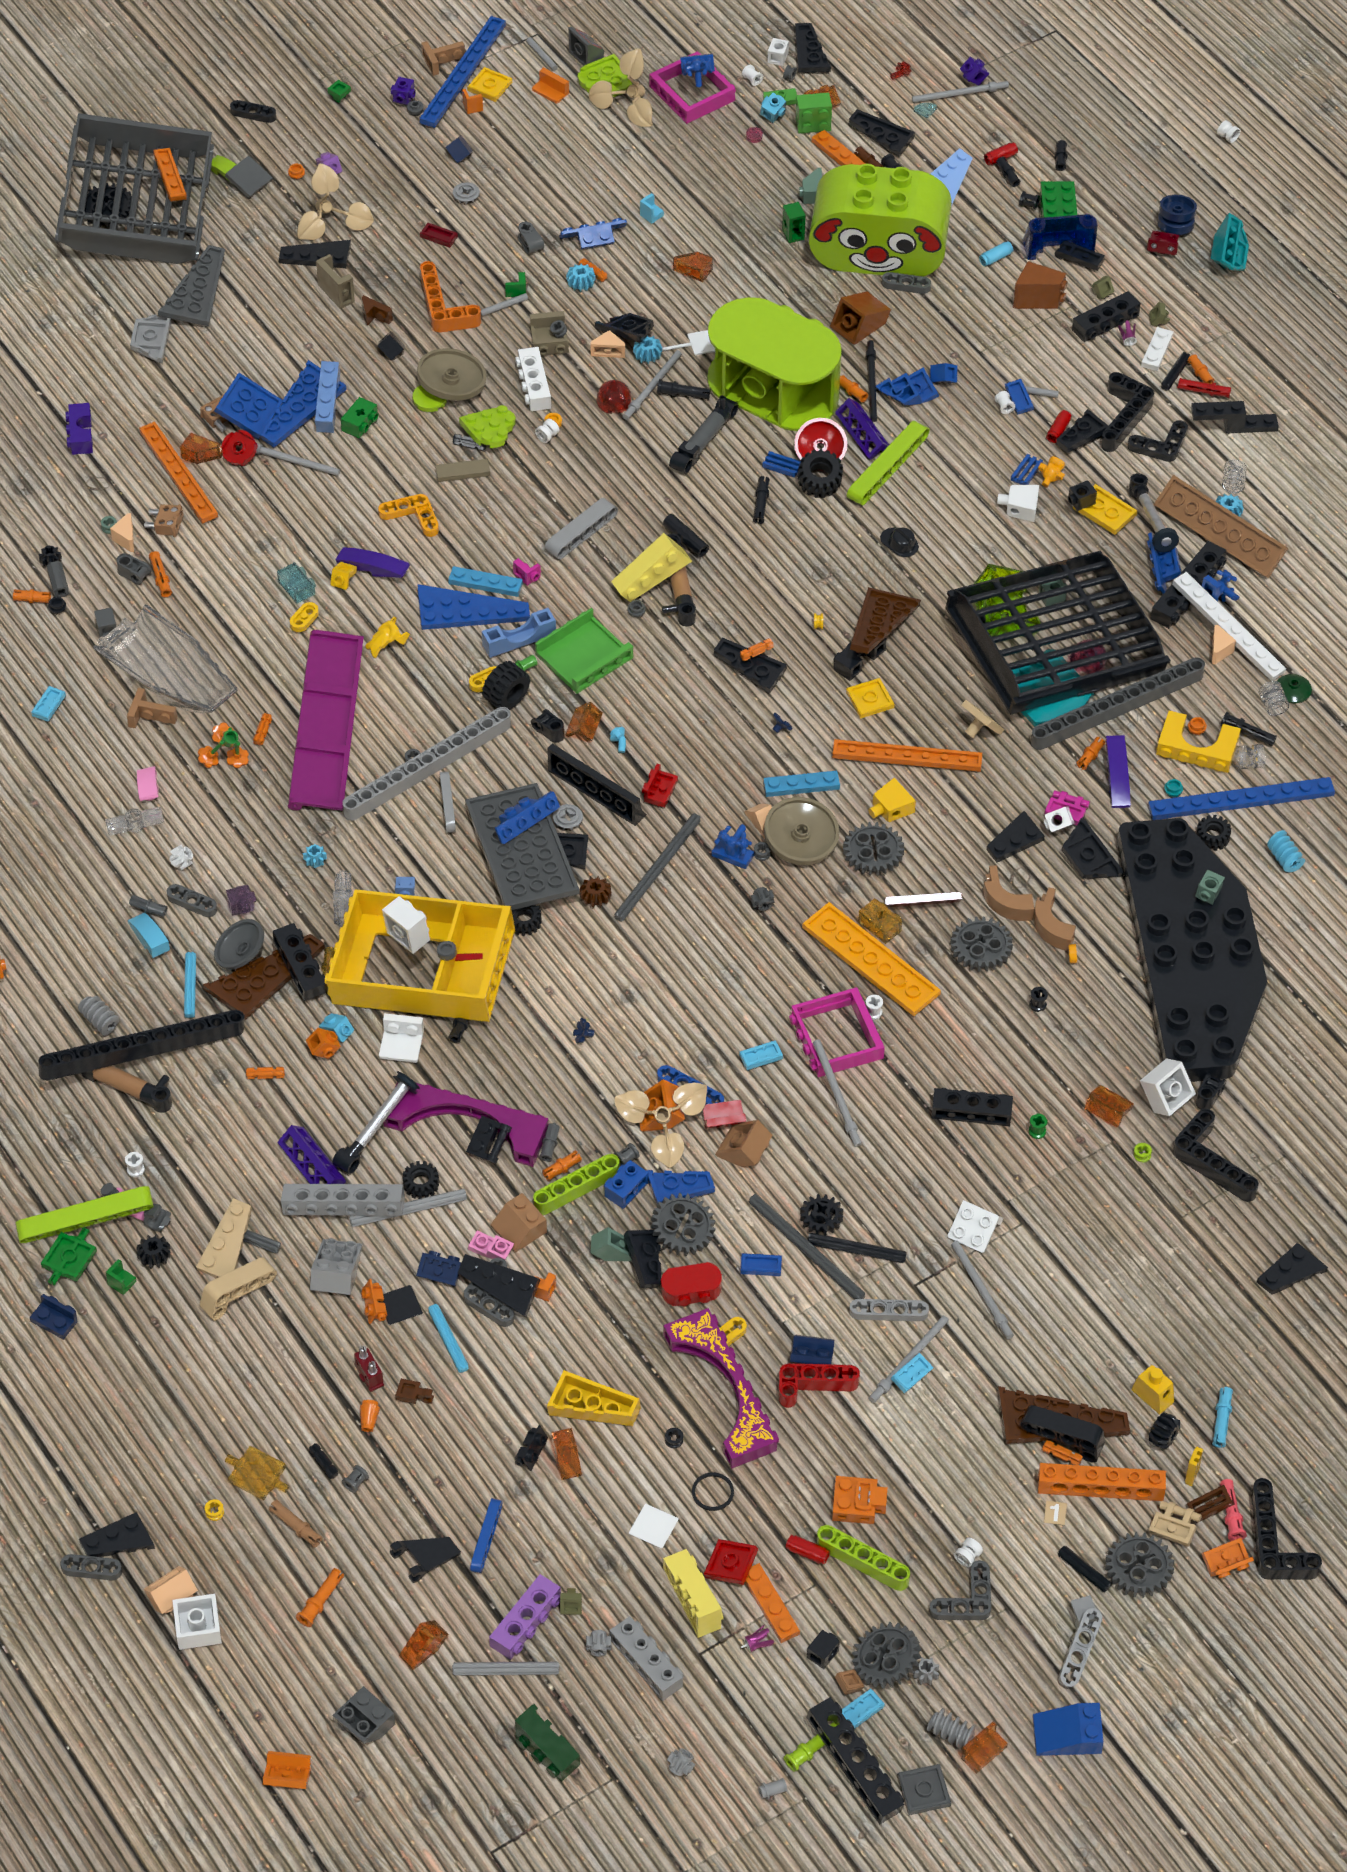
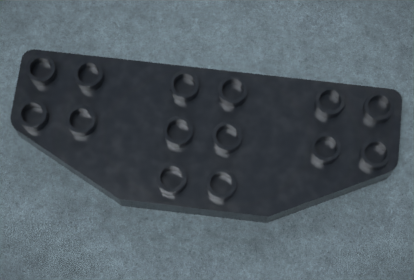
[1117,818,1267,1082]

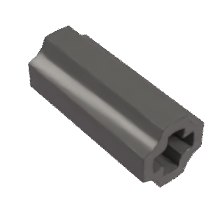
[47,561,69,597]

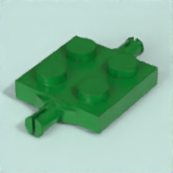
[41,1227,97,1286]

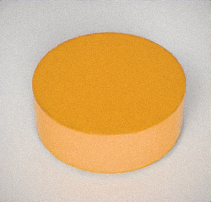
[544,413,562,428]
[1068,944,1077,964]

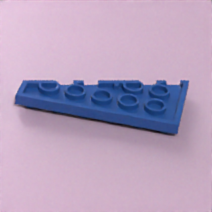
[261,360,347,448]
[417,584,530,630]

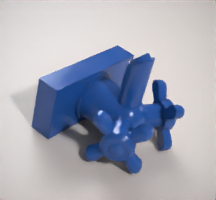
[680,54,715,88]
[1202,570,1240,602]
[712,824,754,869]

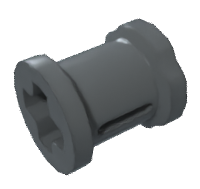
[614,1143,640,1166]
[342,1465,369,1493]

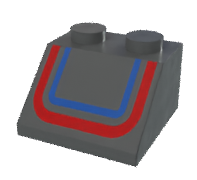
[568,27,604,66]

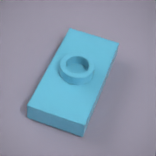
[31,686,66,722]
[739,1040,783,1070]
[891,1353,934,1394]
[842,1689,885,1728]

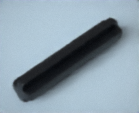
[1161,352,1190,391]
[1058,1546,1111,1592]

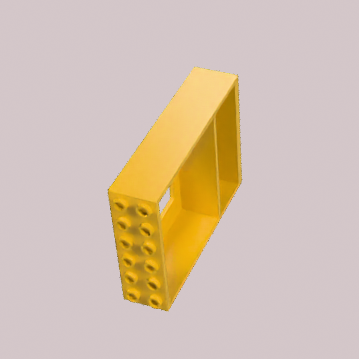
[325,889,515,1022]

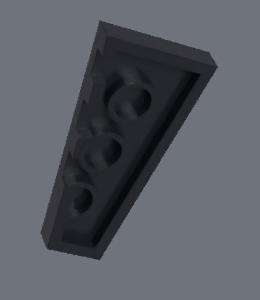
[795,23,831,73]
[458,1254,540,1318]

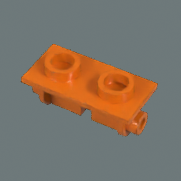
[361,1279,387,1324]

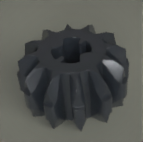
[136,1234,171,1269]
[1149,1412,1180,1449]

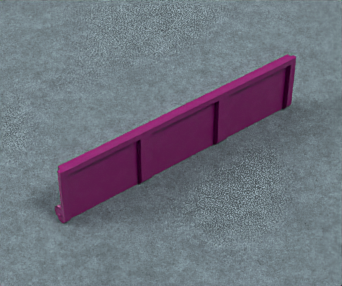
[288,630,364,811]

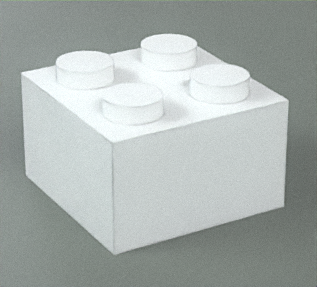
[382,896,430,954]
[1140,1058,1196,1116]
[173,1594,222,1650]

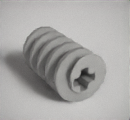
[78,996,120,1036]
[927,1708,975,1751]

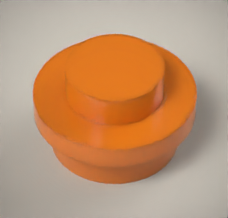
[288,163,305,179]
[1188,717,1207,734]

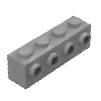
[610,1616,684,1701]

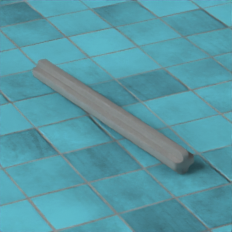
[349,1189,467,1227]

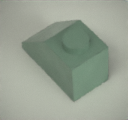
[799,168,822,204]
[591,1227,632,1261]

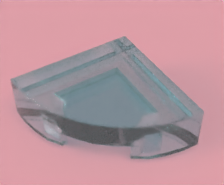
[914,103,937,118]

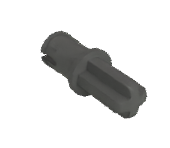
[129,895,168,918]
[540,1123,560,1162]

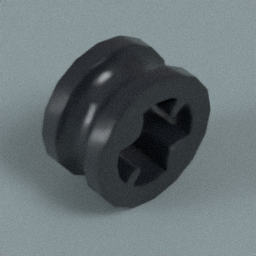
[665,1428,684,1449]

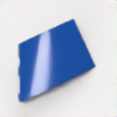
[876,367,939,405]

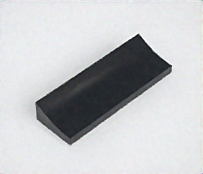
[547,743,647,826]

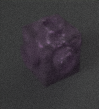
[226,885,256,916]

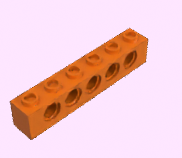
[1038,1463,1166,1501]

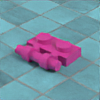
[1044,790,1090,826]

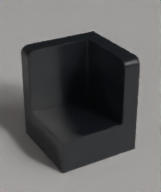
[377,331,405,360]

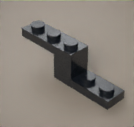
[1191,401,1279,434]

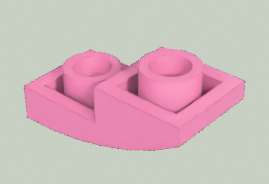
[137,766,159,801]
[468,1230,514,1260]

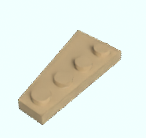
[196,1198,252,1278]

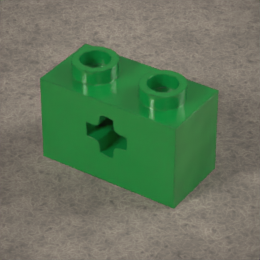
[782,202,806,243]
[341,397,379,439]

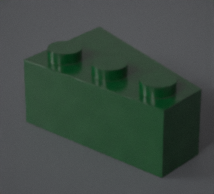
[515,1704,580,1782]

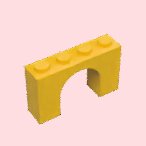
[1156,710,1241,773]

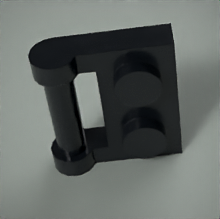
[466,1116,512,1164]

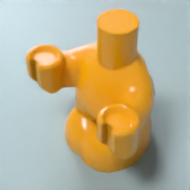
[1038,456,1065,487]

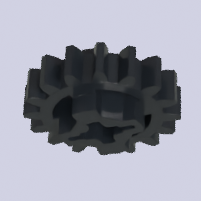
[800,1194,843,1235]

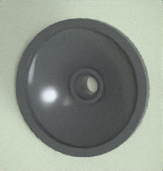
[214,919,264,970]

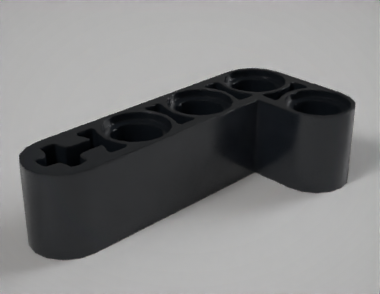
[1020,1405,1105,1463]

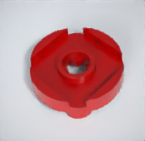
[221,430,258,466]

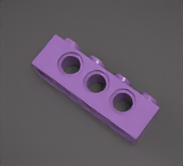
[489,1574,561,1660]

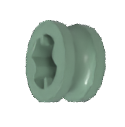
[101,516,117,534]

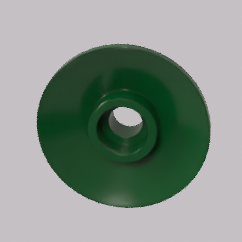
[1275,674,1312,704]

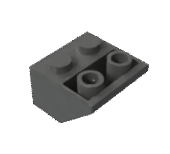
[333,1686,395,1744]

